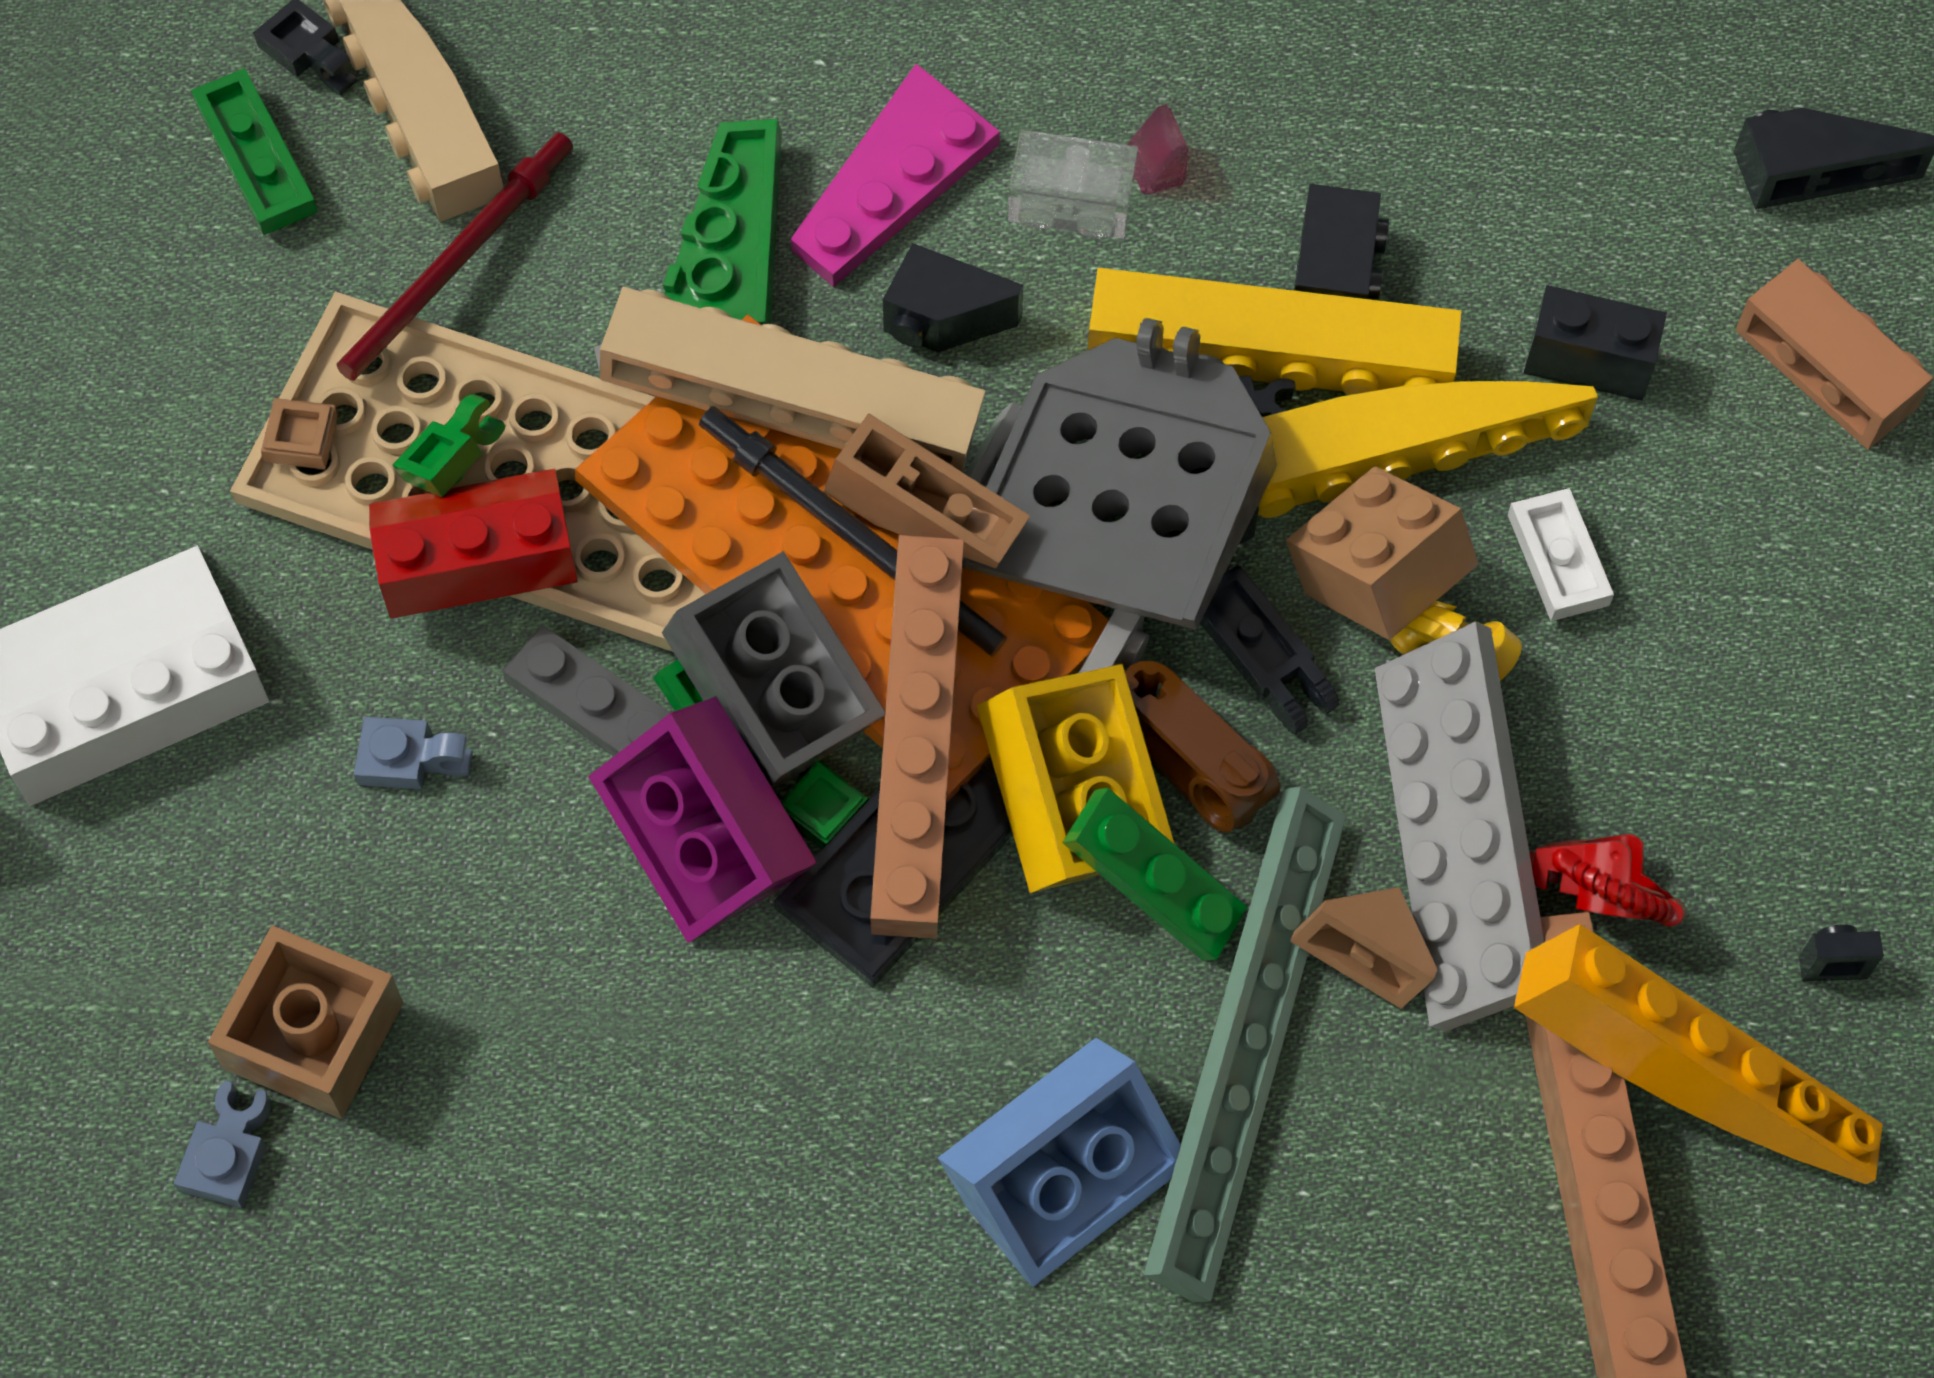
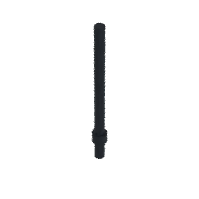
[699,406,1007,657]

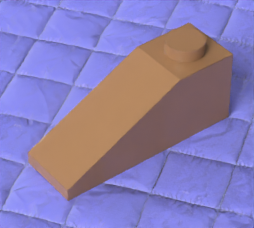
[823,413,1030,568]

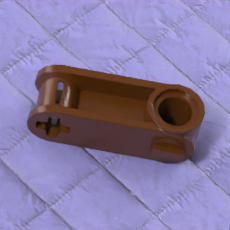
[1125,661,1280,833]

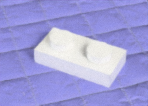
[1508,488,1614,621]

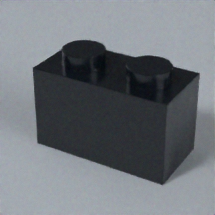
[1294,184,1389,301]
[1523,285,1667,401]

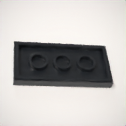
[774,757,1013,988]

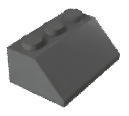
[661,551,886,789]

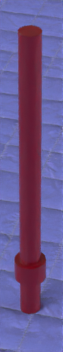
[337,132,573,381]

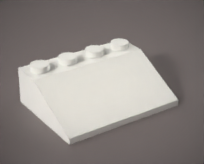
[0,545,269,807]

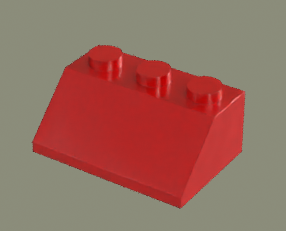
[369,468,578,619]

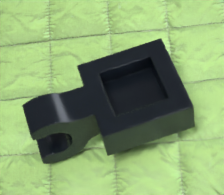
[253,0,357,95]

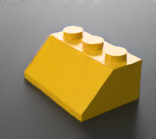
[977,664,1174,893]

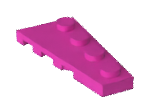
[791,64,1000,287]

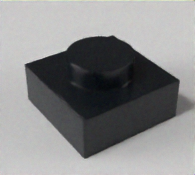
[1799,925,1884,981]

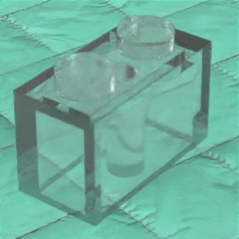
[1008,129,1138,239]

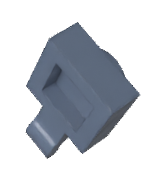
[354,717,473,790]

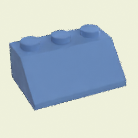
[938,1038,1181,1287]

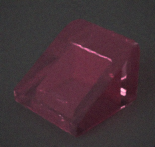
[1125,104,1189,195]

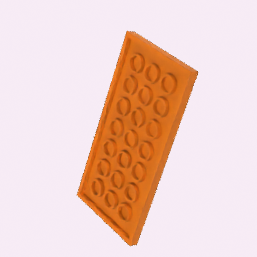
[575,314,1109,803]

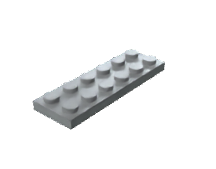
[1375,622,1544,1031]

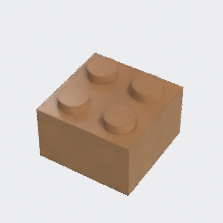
[1286,466,1479,640]
[208,925,404,1119]

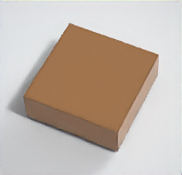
[261,398,338,469]

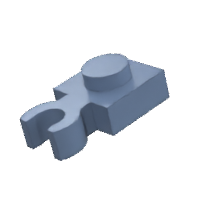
[174,1080,271,1209]

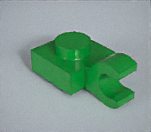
[393,394,506,497]

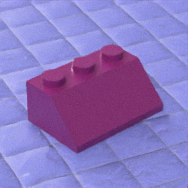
[588,696,817,943]

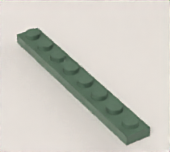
[1143,786,1346,1302]

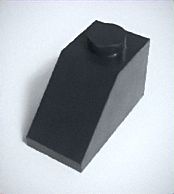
[883,243,1024,353]

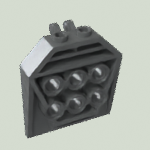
[962,318,1277,630]

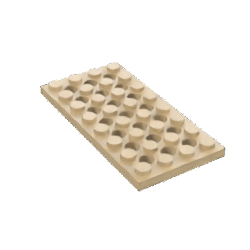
[230,291,705,652]

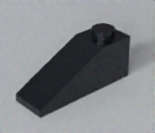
[1734,108,1934,210]

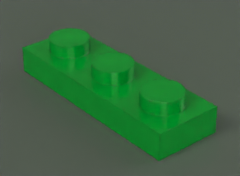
[190,68,318,236]
[1062,788,1247,961]

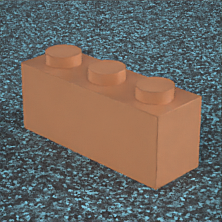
[1735,259,1933,450]

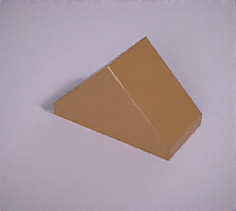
[1290,887,1437,1009]

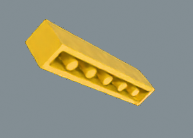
[1087,268,1461,395]

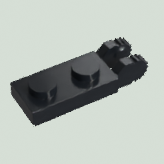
[1200,565,1340,735]

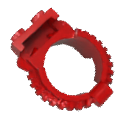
[1529,834,1687,927]

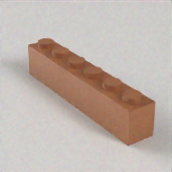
[870,535,964,939]

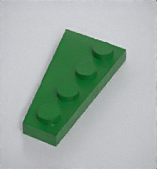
[662,118,782,325]

